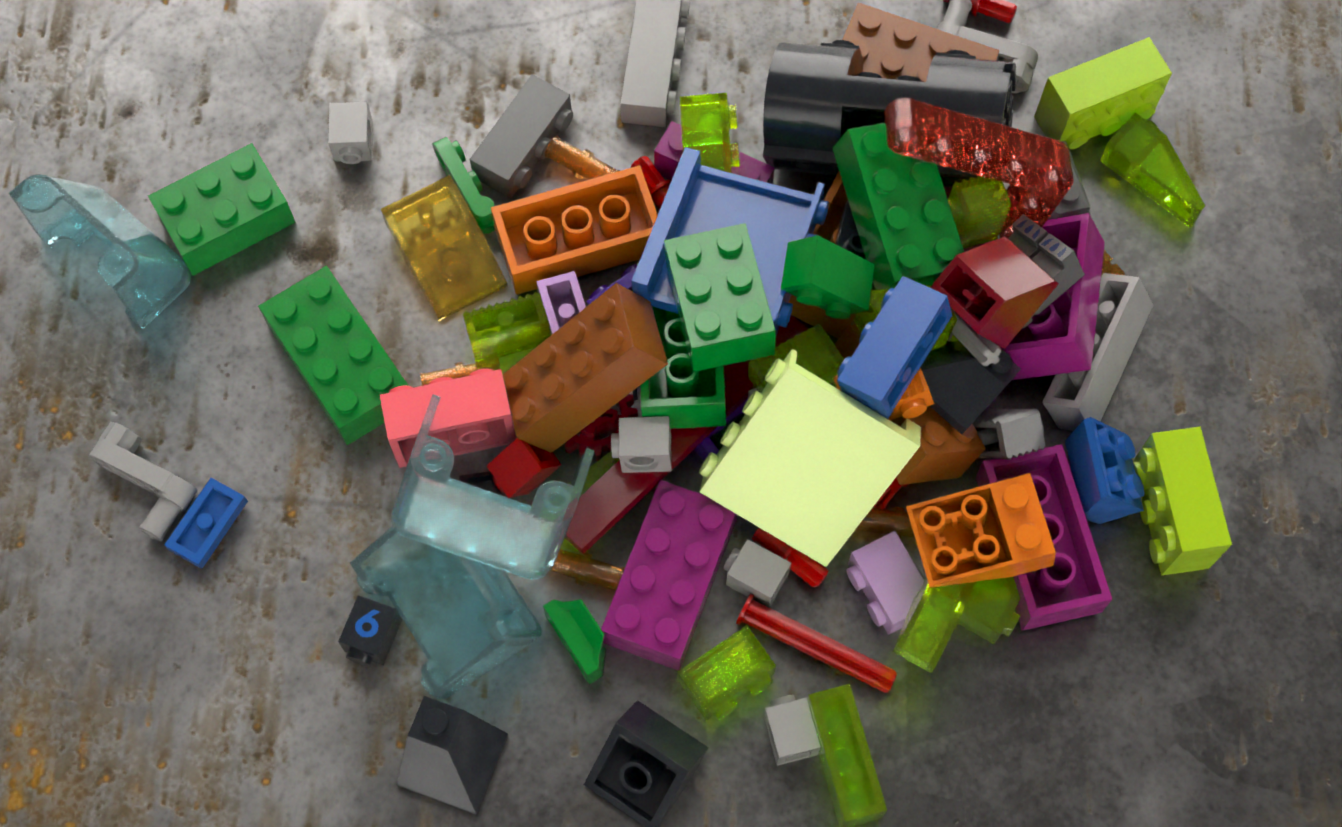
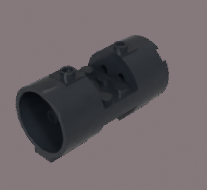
[763,40,1016,192]

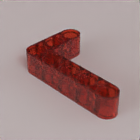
[884,98,1074,238]

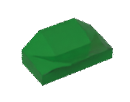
[543,599,606,685]

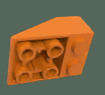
[906,473,1056,588]

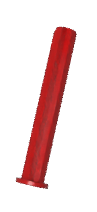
[736,594,897,693]

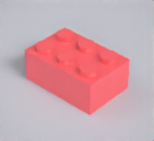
[380,368,516,468]

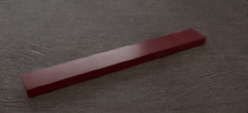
[553,315,811,554]

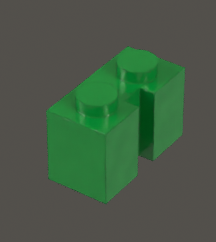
[781,235,875,319]

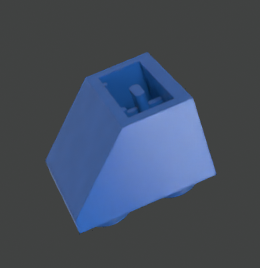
[1065,417,1144,524]

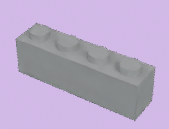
[620,0,690,128]
[1042,273,1153,431]

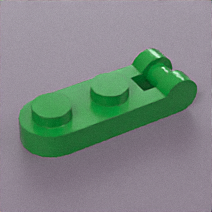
[432,137,495,234]

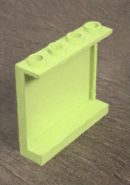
[699,349,921,567]

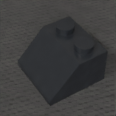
[583,700,709,827]

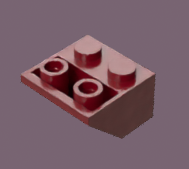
[930,236,1059,349]

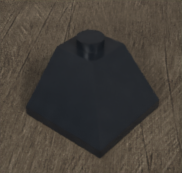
[920,341,1021,434]
[396,696,508,815]

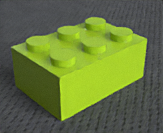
[1034,37,1172,149]
[1133,426,1232,576]

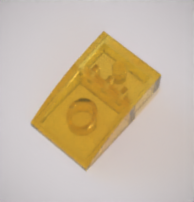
[381,175,508,321]

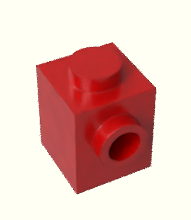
[486,438,562,498]

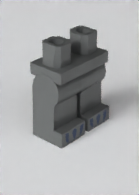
[1009,215,1085,329]

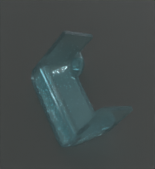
[391,394,594,580]

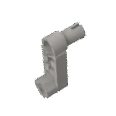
[937,0,1038,93]
[88,422,197,541]

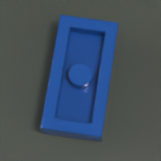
[164,478,248,569]

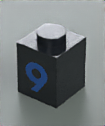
[338,595,403,666]

